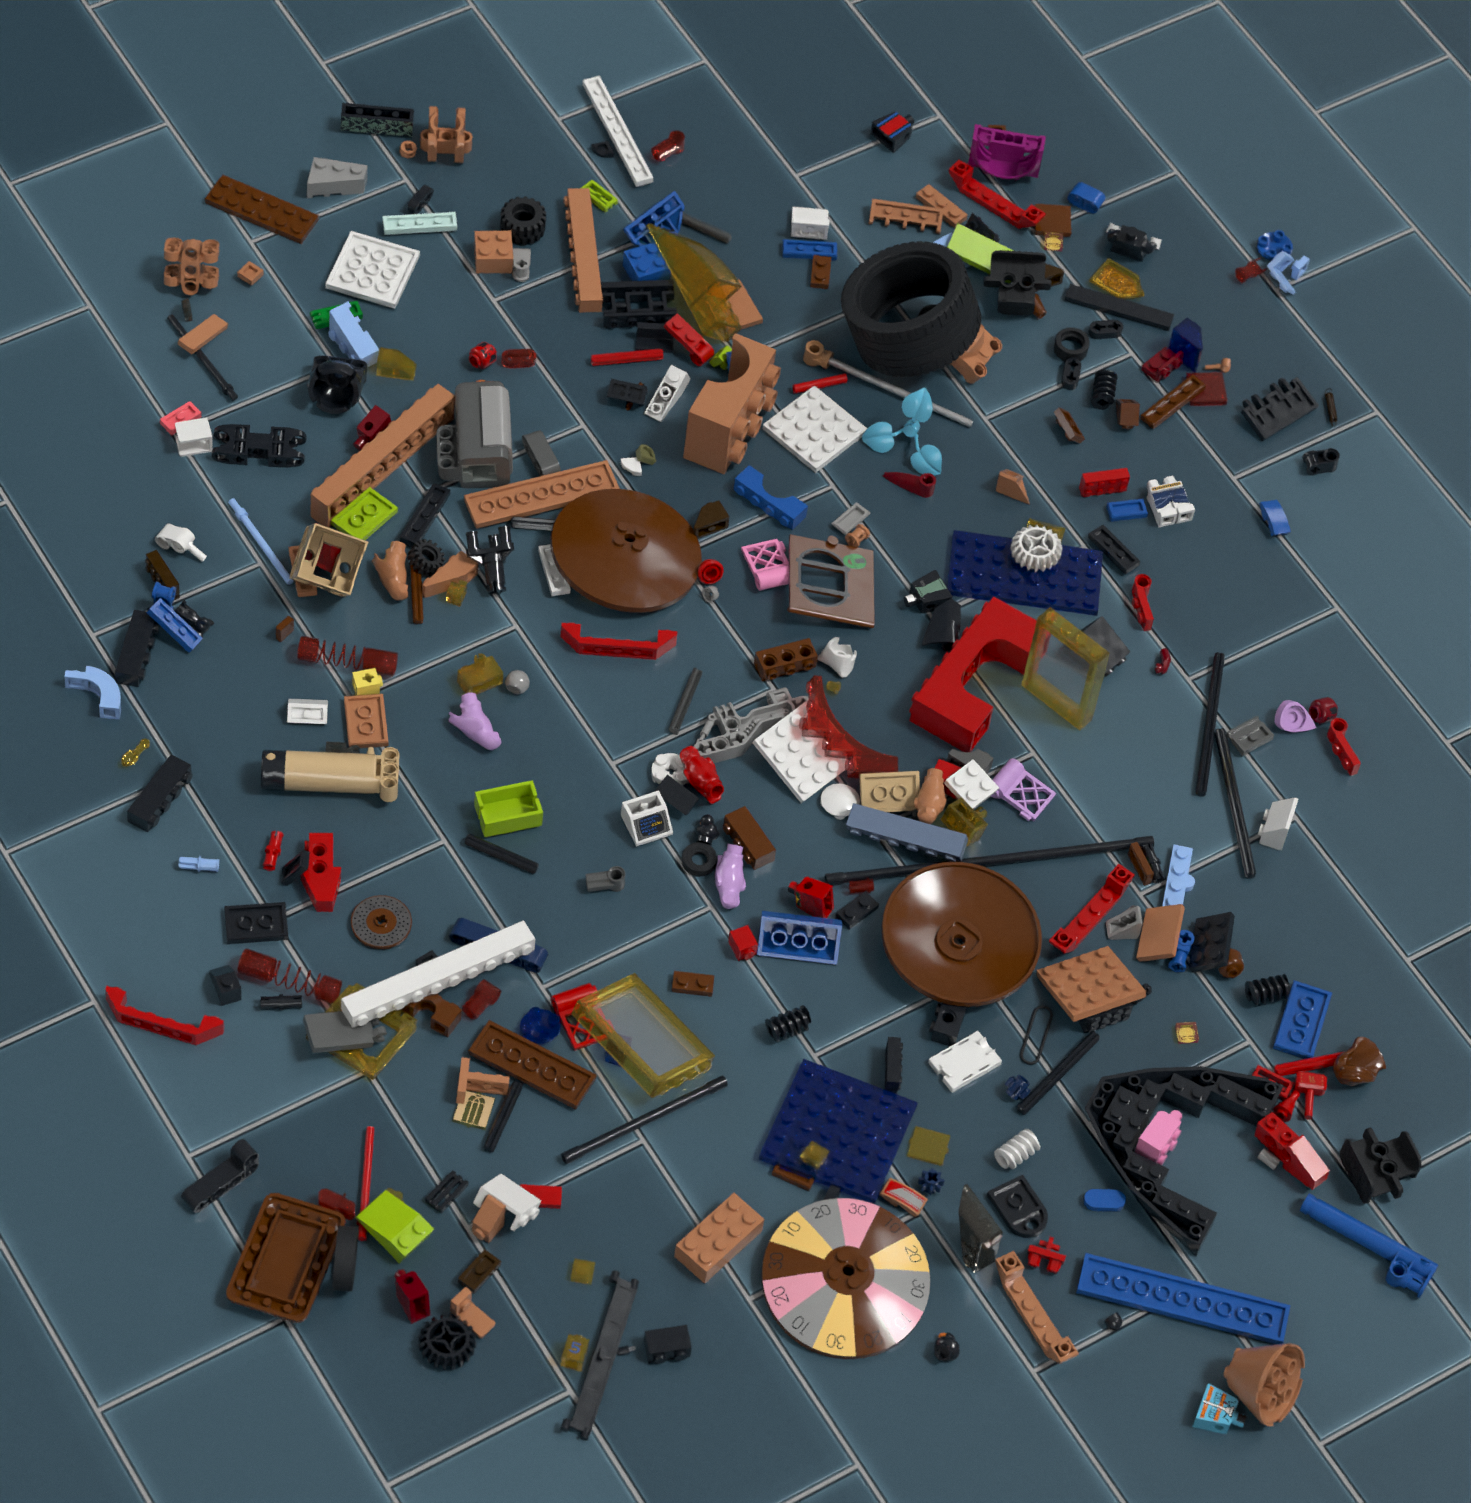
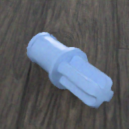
[179,856,219,872]

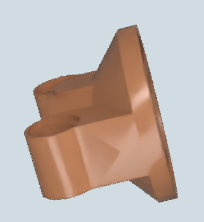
[949,324,1002,384]

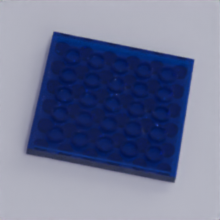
[759,1059,918,1205]

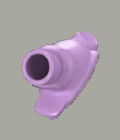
[449,693,501,751]
[715,844,746,909]

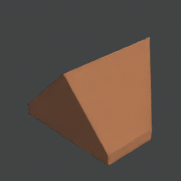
[996,469,1030,505]

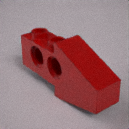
[301,833,341,912]
[1255,1112,1329,1190]

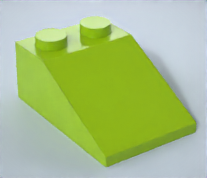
[356,1190,434,1264]

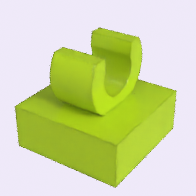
[709,345,732,370]

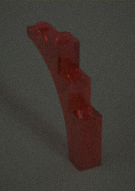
[799,675,898,779]

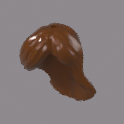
[1333,1036,1386,1086]

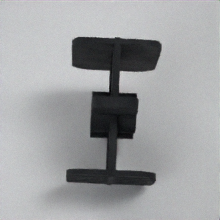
[983,250,1051,316]
[1340,1127,1422,1204]

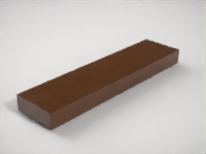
[1140,375,1206,430]

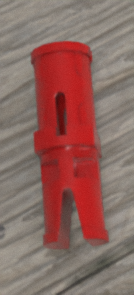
[263,831,284,871]

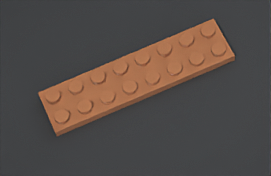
[464,460,620,529]

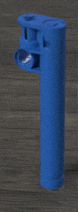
[1300,1193,1439,1298]

